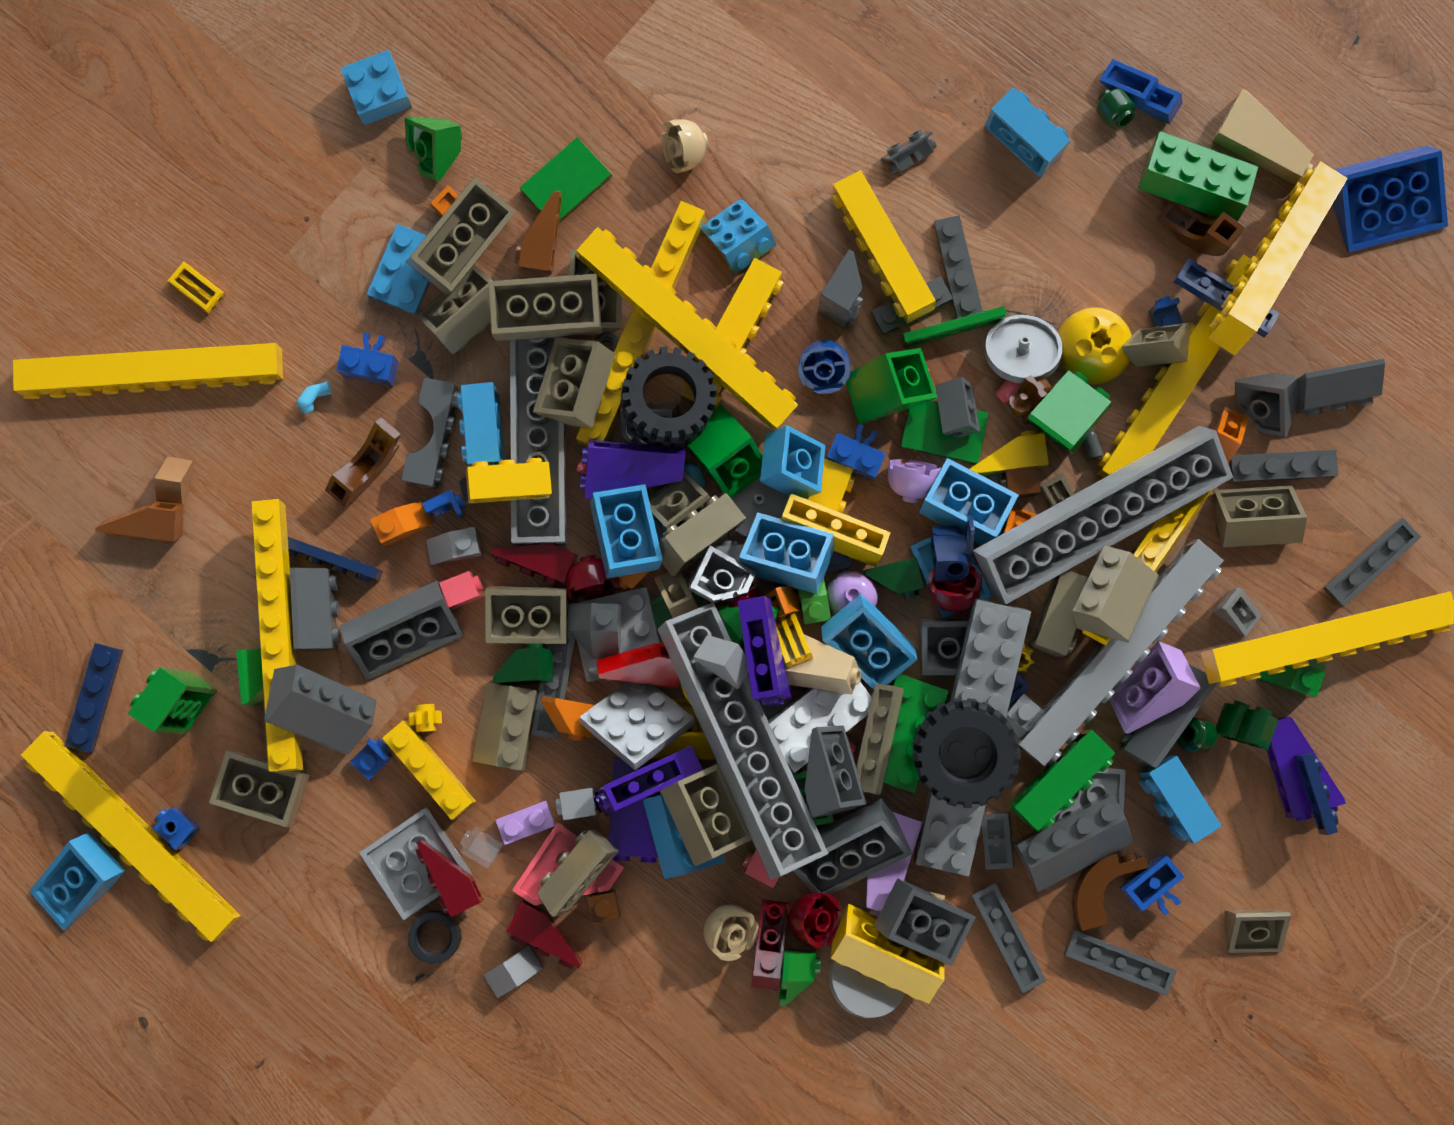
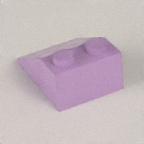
[1109,641,1201,734]

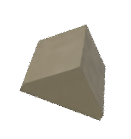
[1122,323,1190,367]
[649,471,710,531]
[1225,909,1291,953]

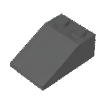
[805,725,867,817]
[873,878,976,966]

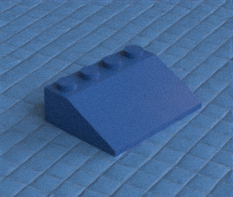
[1333,145,1448,252]

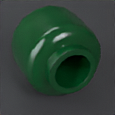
[1096,89,1135,128]
[1177,717,1217,753]

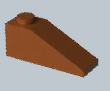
[515,191,563,271]

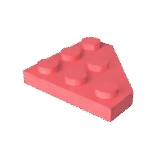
[512,822,624,906]

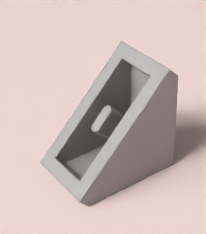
[1213,587,1262,636]
[693,635,748,689]
[483,945,543,998]

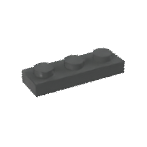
[871,276,953,336]

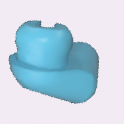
[297,381,332,414]
[684,463,705,489]

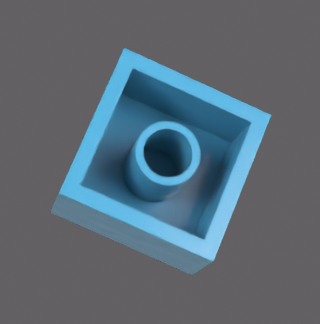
[340,50,412,125]
[760,425,826,499]

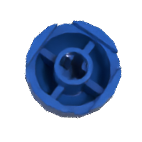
[798,340,850,394]

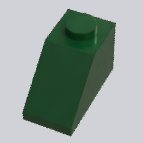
[864,557,924,599]
[493,643,553,686]

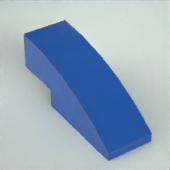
[1099,59,1183,124]

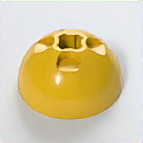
[1058,307,1132,384]

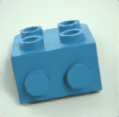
[701,200,777,275]

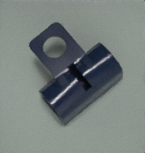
[930,515,975,582]

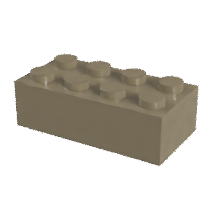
[405,177,516,295]
[489,274,602,341]

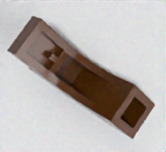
[1157,201,1245,256]
[325,417,401,507]
[1072,852,1149,931]

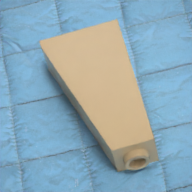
[1212,89,1314,184]
[776,622,861,695]

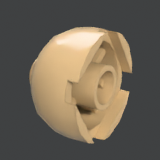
[661,119,708,173]
[703,904,759,961]

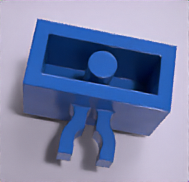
[336,332,399,387]
[826,424,886,482]
[1118,854,1184,915]

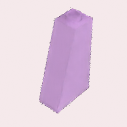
[865,812,922,916]

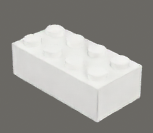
[768,682,872,773]

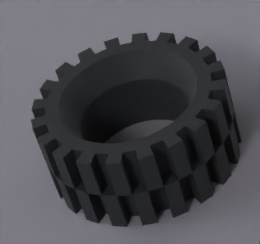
[620,347,717,448]

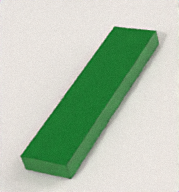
[901,306,1007,348]

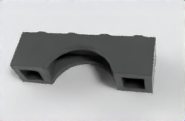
[401,378,461,490]

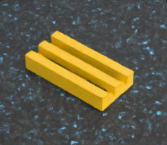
[168,261,226,314]
[775,612,813,668]

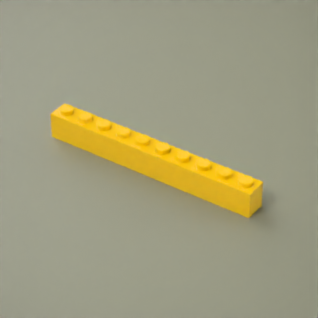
[576,201,705,448]
[576,227,798,431]
[1097,254,1250,478]
[13,343,283,399]
[252,499,303,773]
[1201,591,1454,687]
[21,731,241,942]

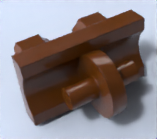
[1008,375,1053,425]

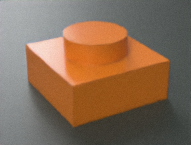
[429,185,459,217]

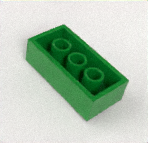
[1138,131,1258,222]
[127,667,217,734]
[883,674,949,793]
[1007,729,1115,831]

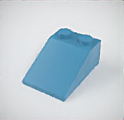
[29,831,125,931]

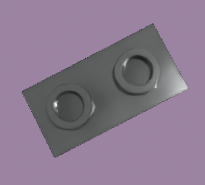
[881,130,937,174]

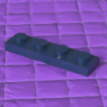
[1174,258,1279,338]
[288,537,383,583]
[64,643,123,753]

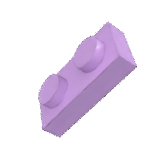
[496,800,555,845]

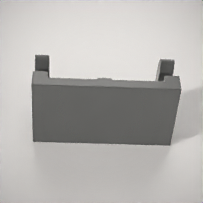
[935,377,980,438]
[982,812,1015,869]

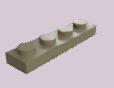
[856,683,904,795]

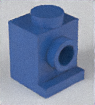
[153,807,200,850]

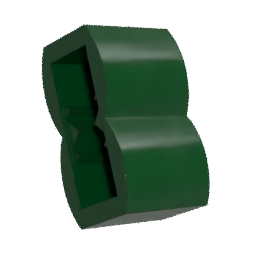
[1215,700,1279,750]

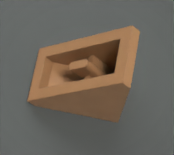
[154,457,194,513]

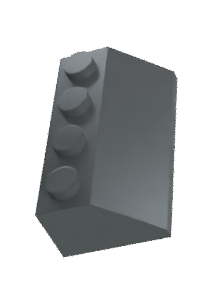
[340,581,464,680]
[264,664,377,755]
[1119,664,1218,769]
[1012,794,1134,892]
[793,798,912,895]

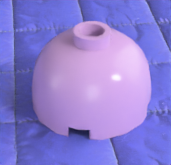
[888,459,942,503]
[826,571,878,616]

